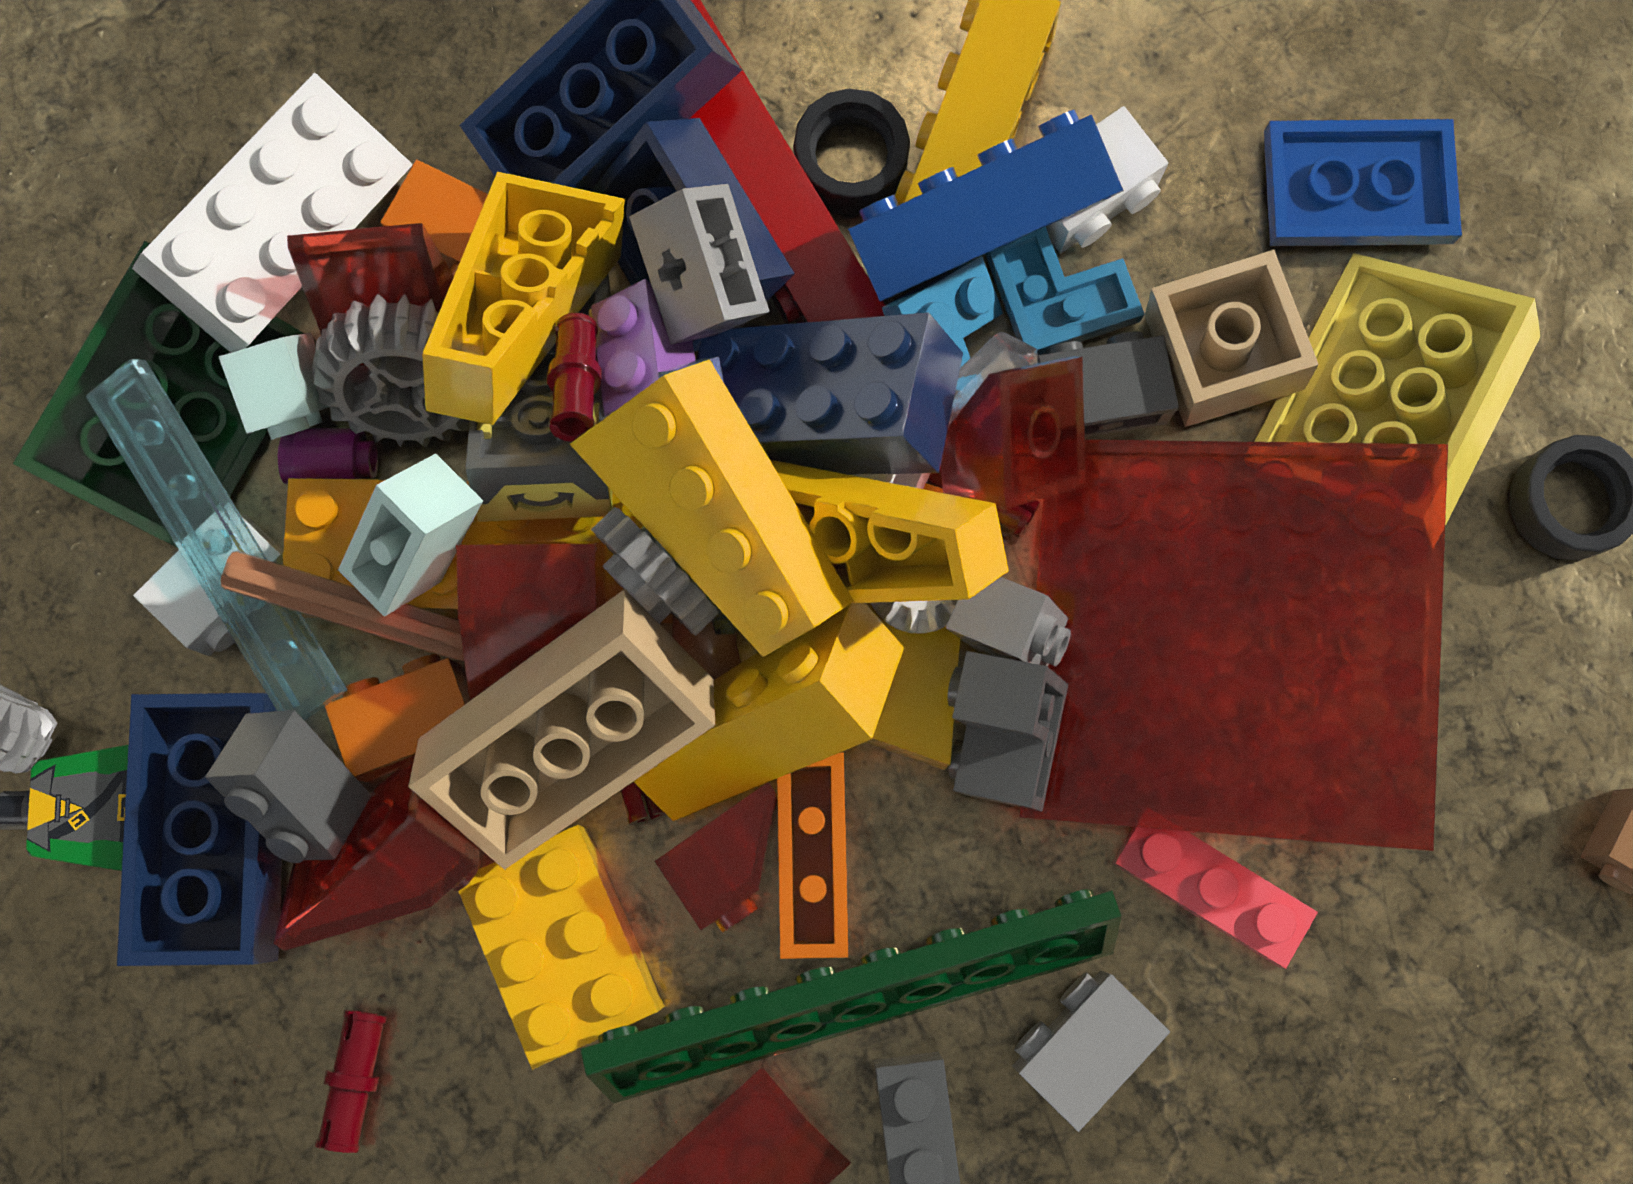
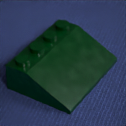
[13,241,317,549]

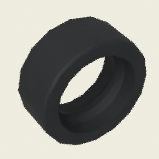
[793,88,910,216]
[1509,435,1633,561]

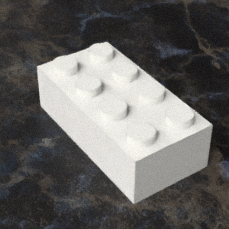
[132,72,413,353]

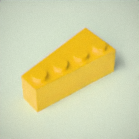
[895,0,1061,205]
[422,172,625,425]
[570,359,854,657]
[769,459,1009,603]
[865,483,969,770]
[633,603,904,821]

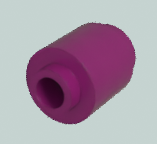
[278,428,378,484]

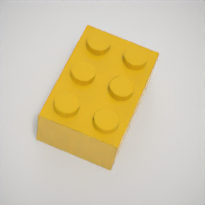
[454,825,665,1070]

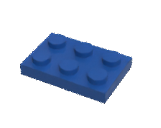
[1264,119,1462,246]

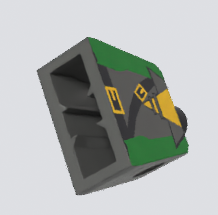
[0,745,129,871]

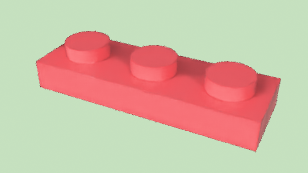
[1111,808,1318,969]

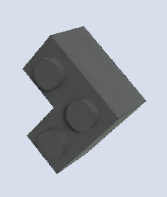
[948,651,1068,812]

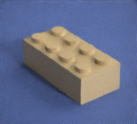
[408,589,715,870]

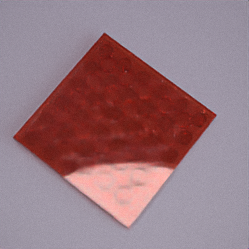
[1020,439,1448,852]

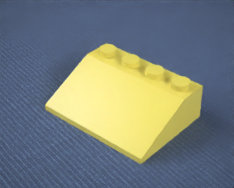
[1244,253,1540,551]

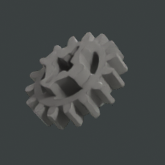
[591,507,719,636]

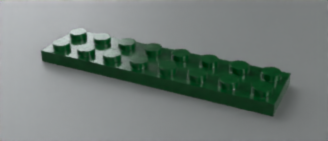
[581,889,1122,1104]

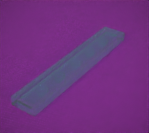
[86,359,347,721]

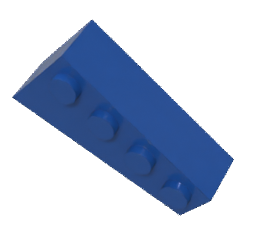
[848,109,1124,301]

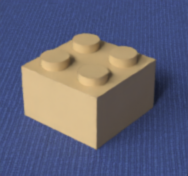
[1145,250,1319,427]

